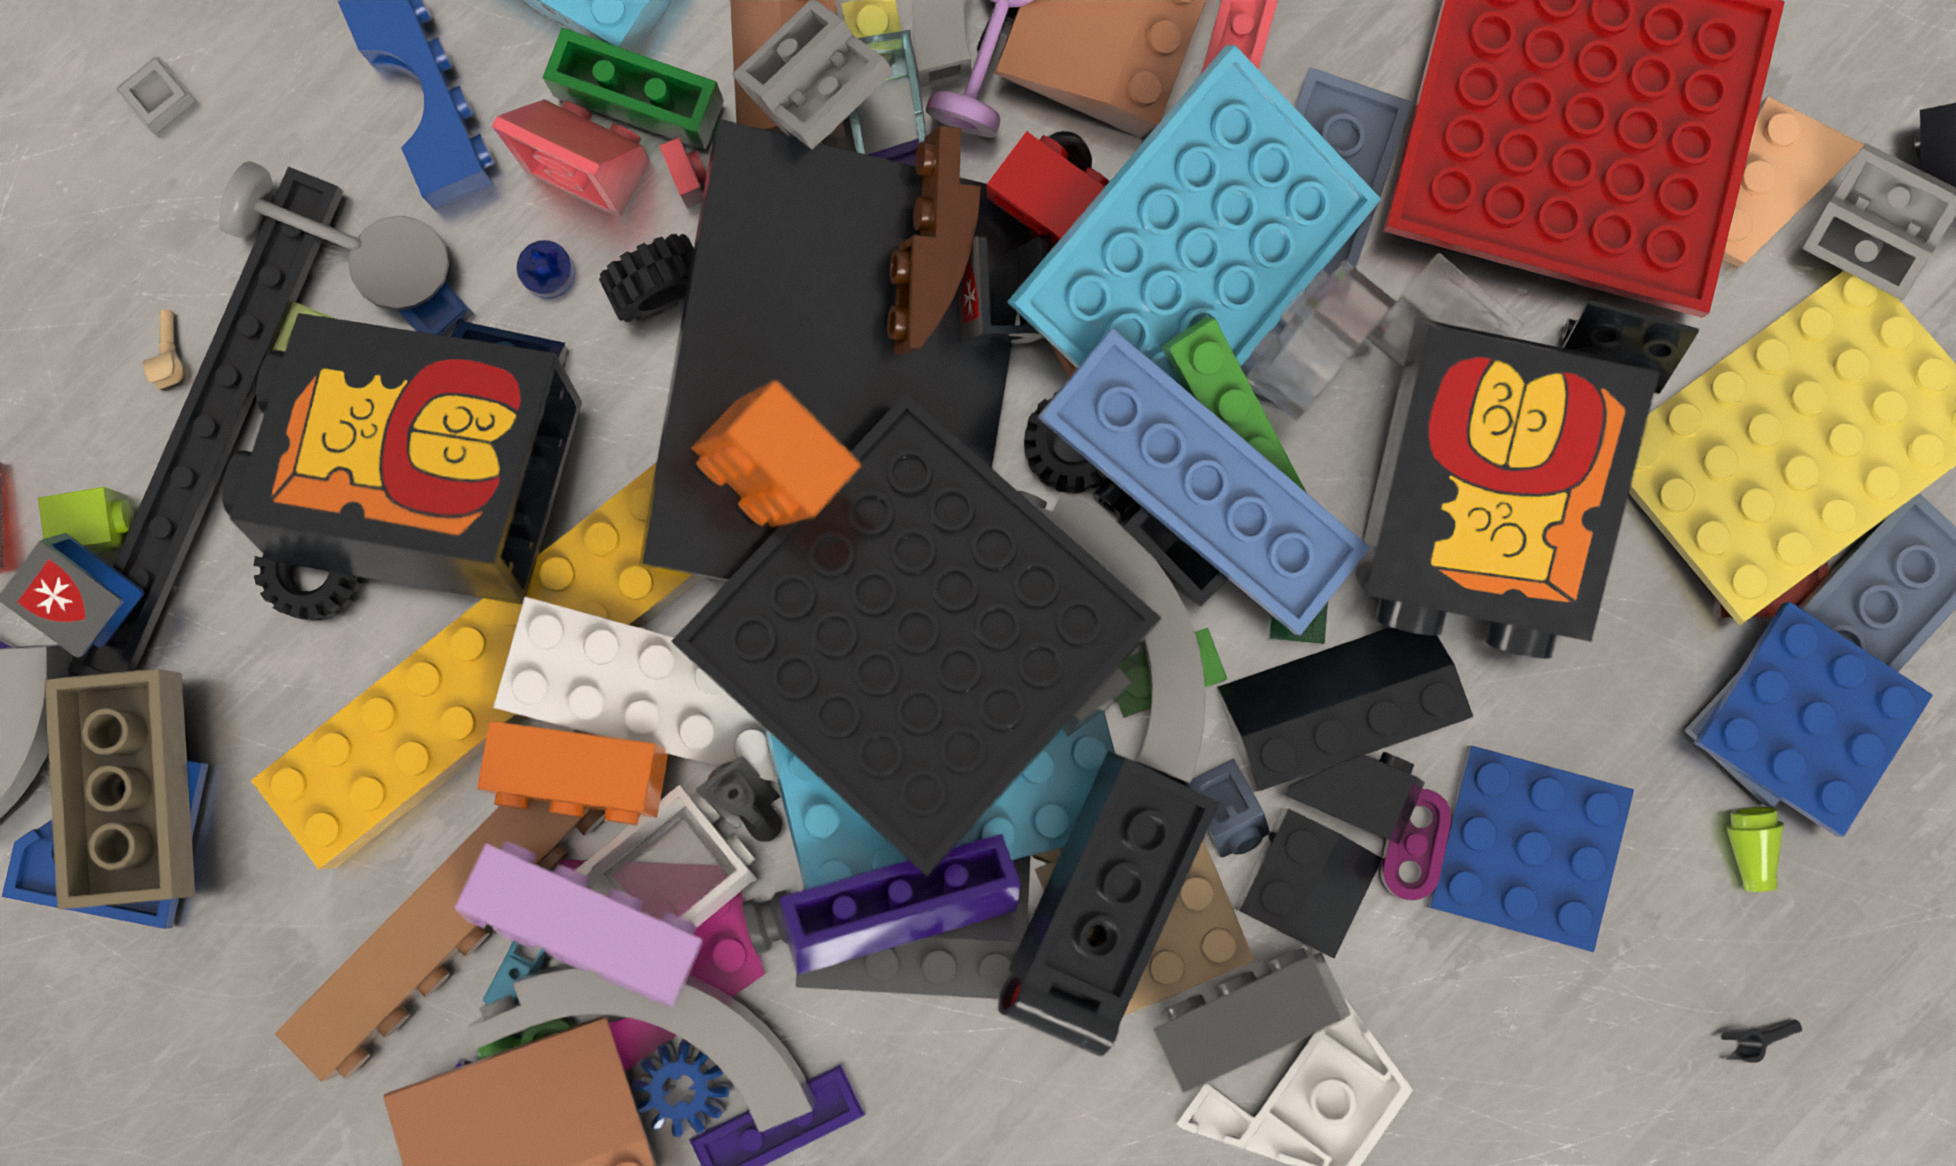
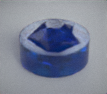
[517,240,574,298]

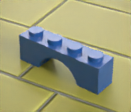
[338,0,495,210]

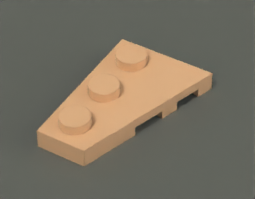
[1723,96,1864,268]

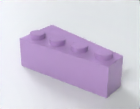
[454,841,703,1009]

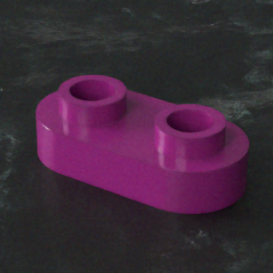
[1381,789,1451,900]

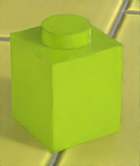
[38,487,134,553]

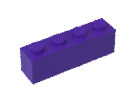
[780,834,1021,975]

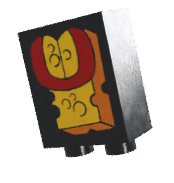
[222,313,582,605]
[1356,317,1659,659]

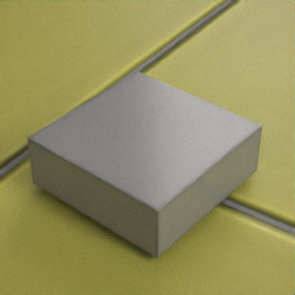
[115,55,196,135]

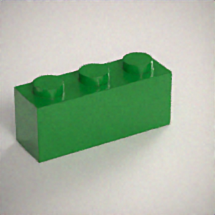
[542,27,724,150]

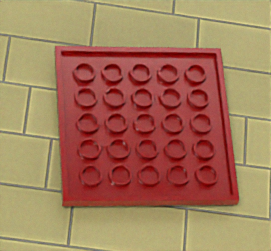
[1383,0,1785,318]

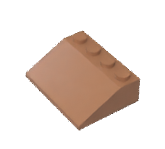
[994,0,1206,138]
[383,1015,657,1166]

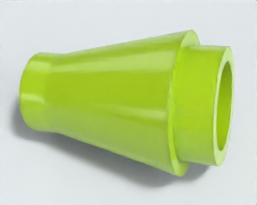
[1726,807,1784,892]

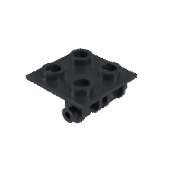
[1562,300,1699,394]

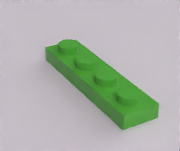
[1161,316,1307,493]

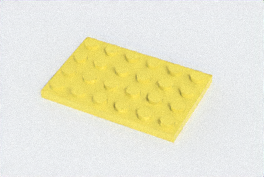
[1629,271,1956,626]

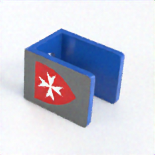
[0,533,144,657]

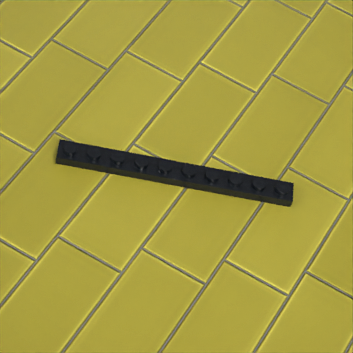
[68,166,344,676]

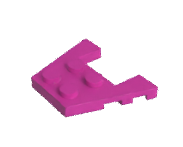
[559,859,766,1071]

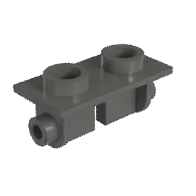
[696,755,782,842]

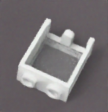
[575,785,758,928]

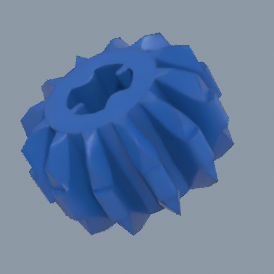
[633,1039,731,1137]

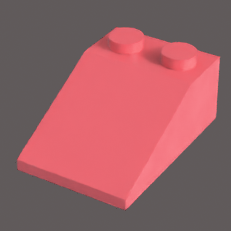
[492,99,650,217]

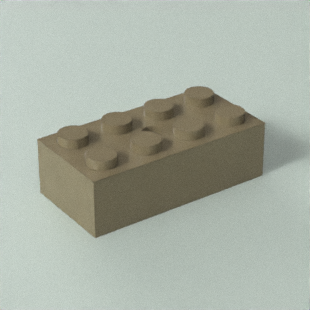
[45,669,195,910]

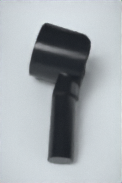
[1721,1019,1802,1063]

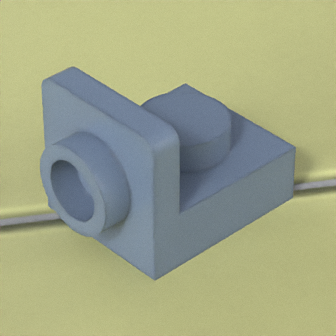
[1189,758,1270,857]

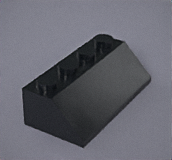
[1216,627,1474,792]

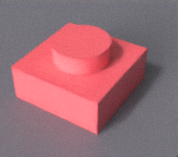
[659,137,707,208]

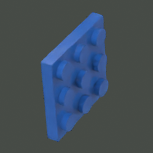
[1694,602,1933,837]
[1427,745,1634,952]

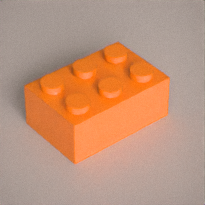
[691,380,861,527]

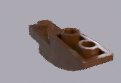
[887,126,981,356]

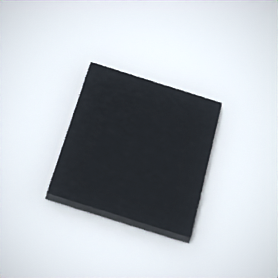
[639,119,1030,581]

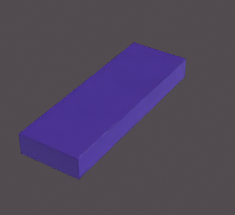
[689,1062,866,1166]

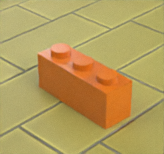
[477,721,668,826]

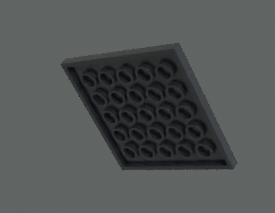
[671,393,1162,877]

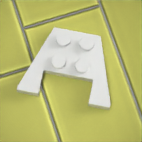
[1177,945,1413,1166]

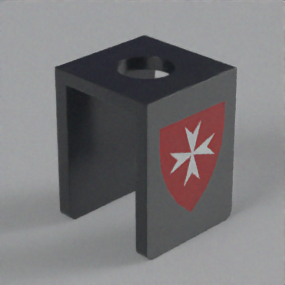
[958,236,1049,343]

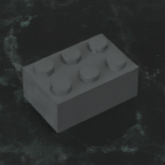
[1153,947,1352,1093]

